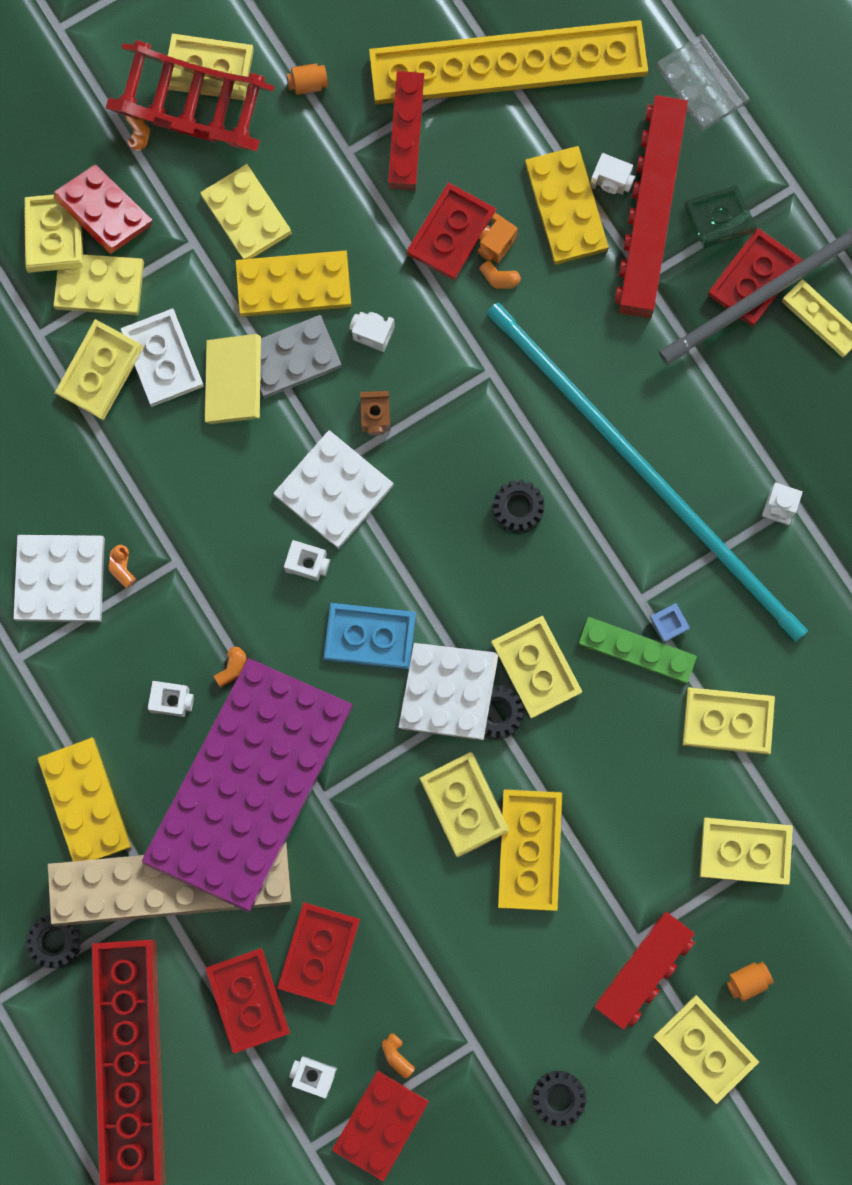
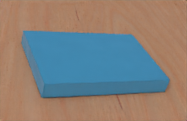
[324,603,416,670]

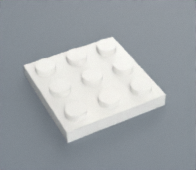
[274,430,394,549]
[14,535,105,622]
[399,643,498,740]

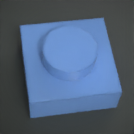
[650,603,690,643]

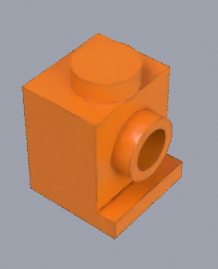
[477,213,518,263]

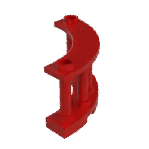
[105,40,274,151]

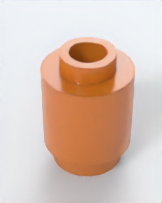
[287,63,328,95]
[727,962,774,1002]

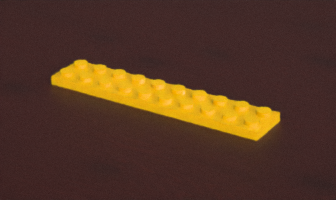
[369,20,648,105]

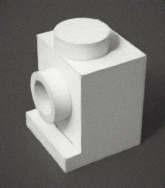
[590,153,635,195]
[349,312,395,352]
[762,483,803,525]
[284,540,330,581]
[148,681,194,717]
[289,1056,337,1098]

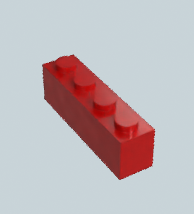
[388,71,425,191]
[593,911,695,1030]

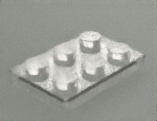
[656,34,749,131]

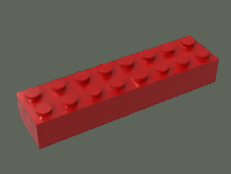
[92,940,166,1185]

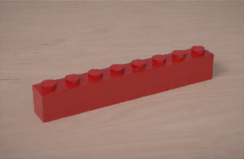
[615,95,688,319]

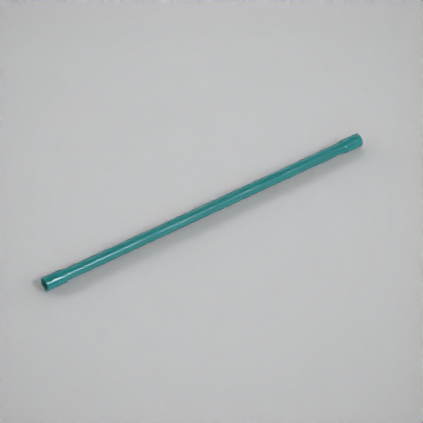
[486,302,808,642]

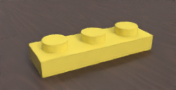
[781,279,852,358]

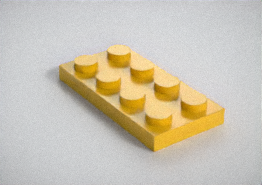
[525,146,609,265]
[236,250,352,317]
[38,737,132,862]
[498,790,562,911]

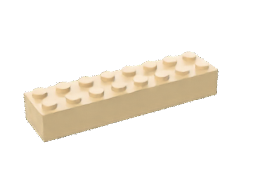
[48,842,292,926]

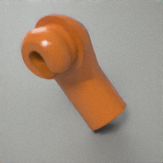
[126,116,151,151]
[479,261,521,289]
[108,545,136,589]
[214,647,247,688]
[381,1033,415,1079]

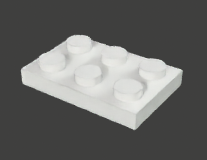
[121,309,204,407]

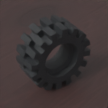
[493,479,545,534]
[484,685,523,740]
[25,914,82,969]
[532,1071,587,1127]

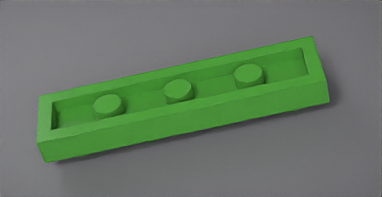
[578,617,697,684]

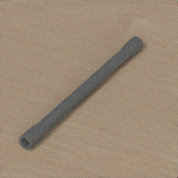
[658,228,852,366]

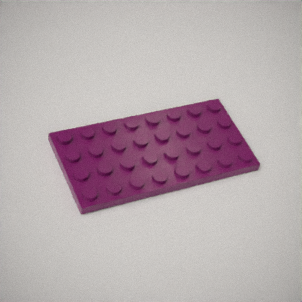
[142,658,353,913]

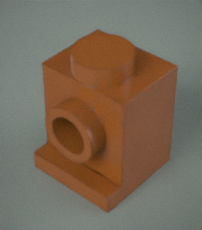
[360,391,391,436]

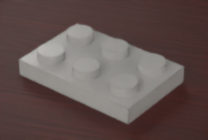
[260,315,342,399]

